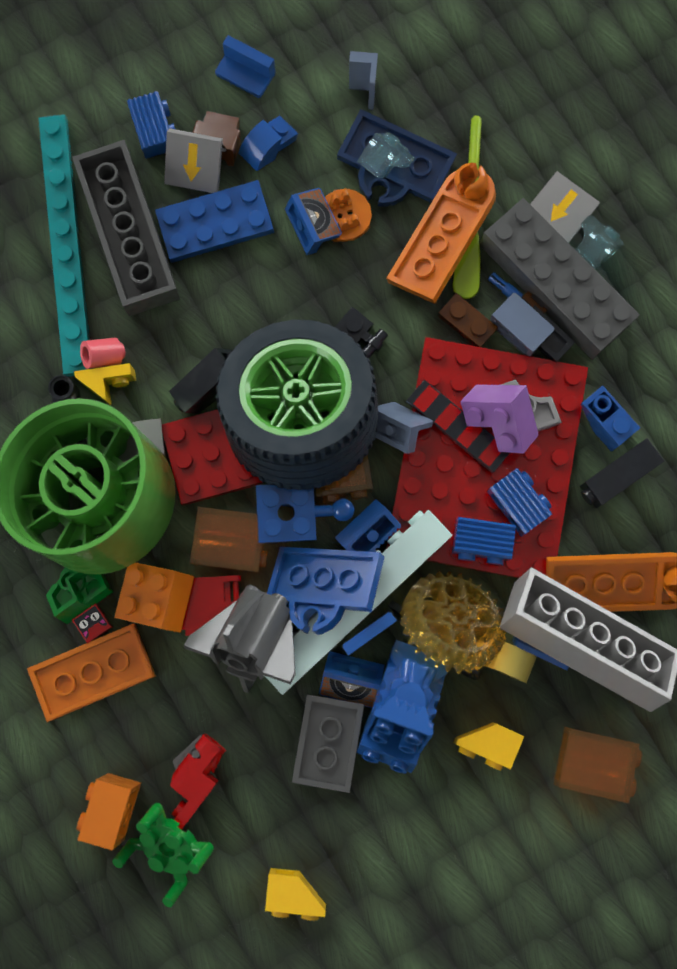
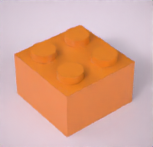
[114,563,194,633]
[76,773,141,850]

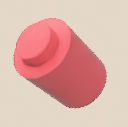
[80,338,125,369]

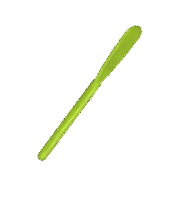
[453,115,482,299]

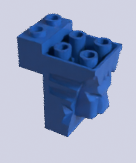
[356,640,451,773]

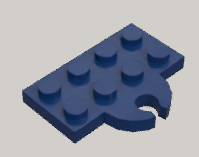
[267,547,385,635]

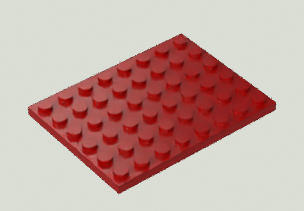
[386,337,588,579]

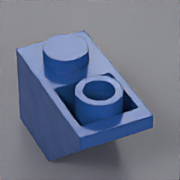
[581,386,640,452]

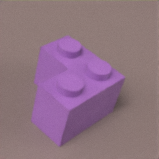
[460,384,539,453]

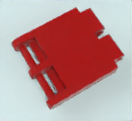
[181,575,241,636]

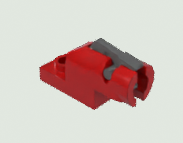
[170,733,226,830]

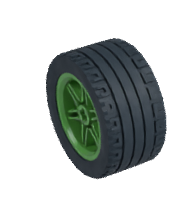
[216,320,378,490]

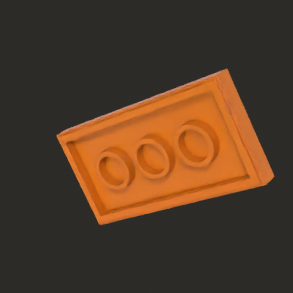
[27,623,156,722]

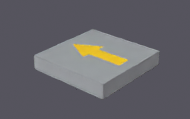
[164,128,223,193]
[530,171,600,243]

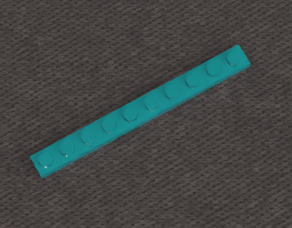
[38,114,93,377]

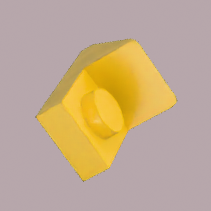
[74,363,136,405]

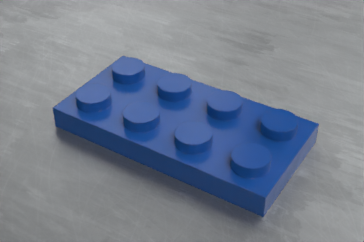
[155,180,274,263]

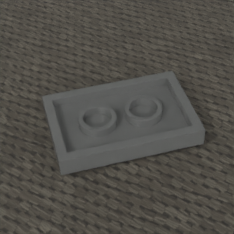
[292,694,364,793]

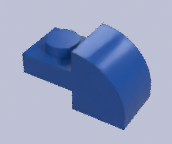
[239,116,298,171]

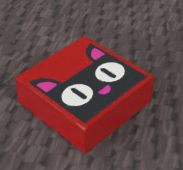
[72,604,113,643]

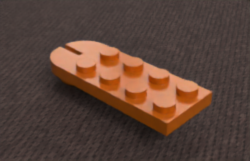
[386,162,496,304]
[546,552,677,612]

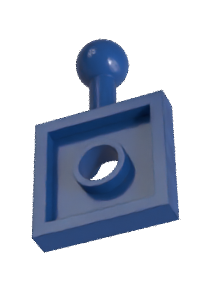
[256,485,354,544]

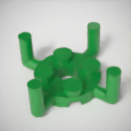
[112,803,214,907]

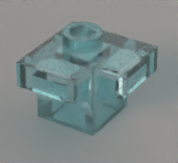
[357,132,415,178]
[575,216,624,269]

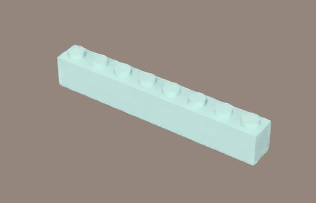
[265,510,452,695]

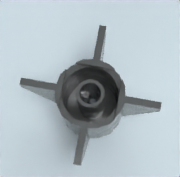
[184,585,296,693]

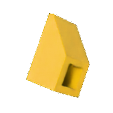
[454,722,524,771]
[265,868,326,921]

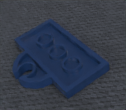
[337,109,457,207]

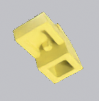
[469,632,536,683]

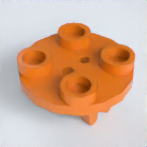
[325,188,372,242]

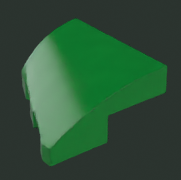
[46,567,113,624]

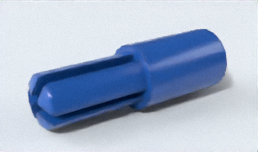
[488,273,524,298]

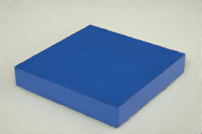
[342,612,397,655]

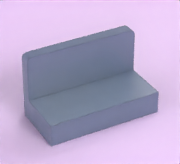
[349,51,378,110]
[490,293,554,356]
[376,402,433,454]

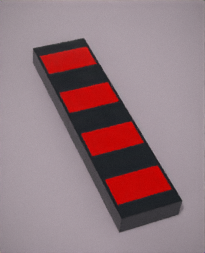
[406,379,510,474]

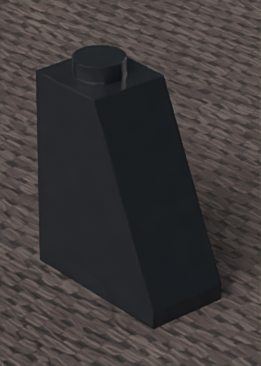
[169,348,233,413]
[580,438,665,508]

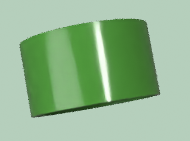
[0,399,176,574]

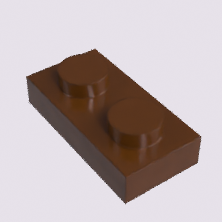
[438,293,498,347]

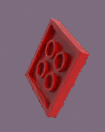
[162,409,263,506]

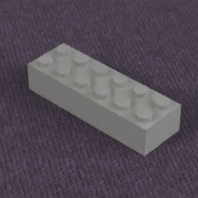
[499,567,677,712]

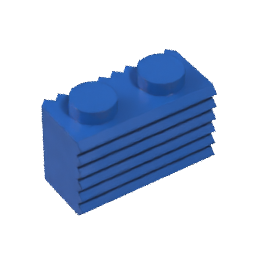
[127,91,175,159]
[487,468,552,537]
[335,499,401,552]
[452,517,516,565]

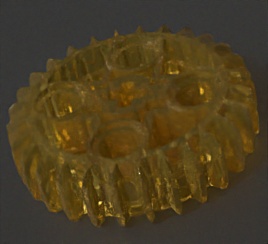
[400,571,507,674]

